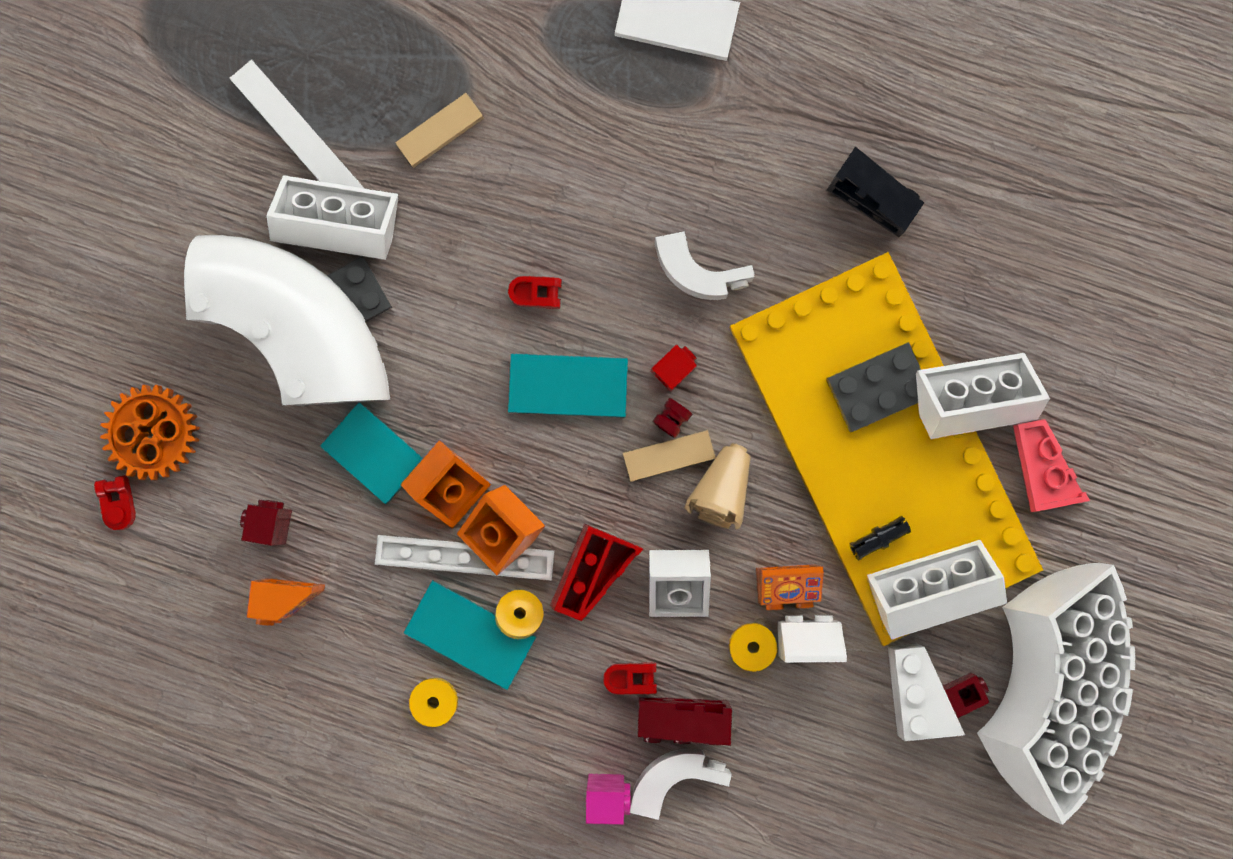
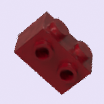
[240,499,292,546]

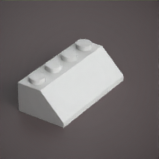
[266,175,398,260]
[916,353,1050,439]
[867,540,1007,640]

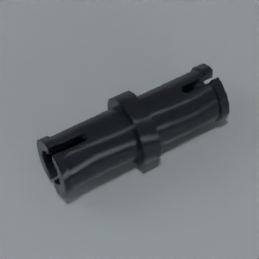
[849,516,911,560]

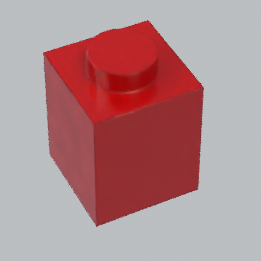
[650,344,697,392]

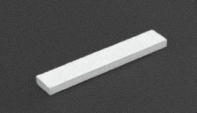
[230,59,365,205]
[375,535,555,581]

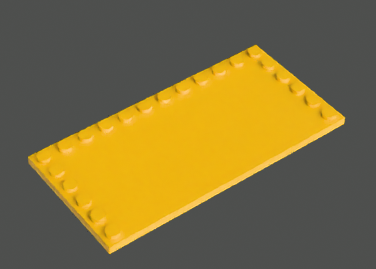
[729,252,1043,646]

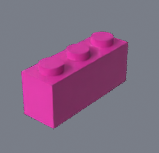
[586,774,631,825]

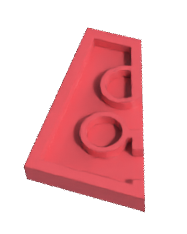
[1013,419,1090,512]

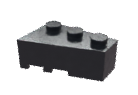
[827,146,924,237]

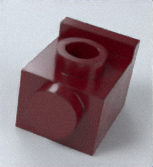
[942,672,990,718]

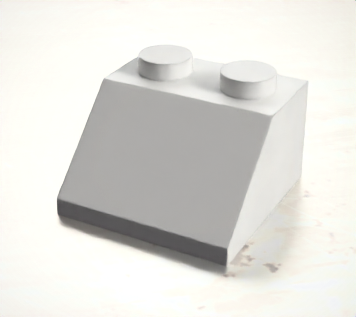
[649,550,711,617]
[778,615,847,663]

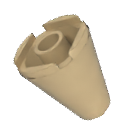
[684,443,751,529]

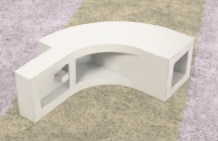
[655,232,755,300]
[630,749,732,820]

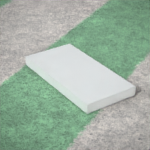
[615,0,740,61]

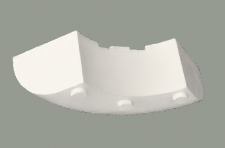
[184,235,390,406]
[977,563,1135,825]

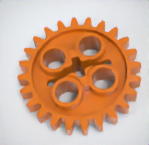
[100,384,200,480]

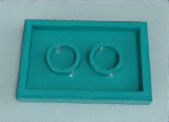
[320,402,423,504]

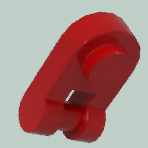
[508,276,562,309]
[94,475,136,530]
[603,662,657,695]

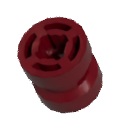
[652,398,693,439]

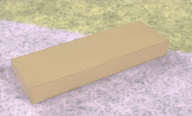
[395,93,484,168]
[623,430,716,482]

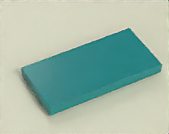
[508,354,628,418]
[404,580,536,690]

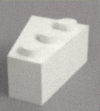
[888,644,965,741]

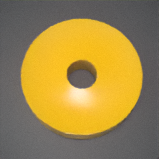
[495,590,544,639]
[729,623,777,672]
[409,678,458,727]

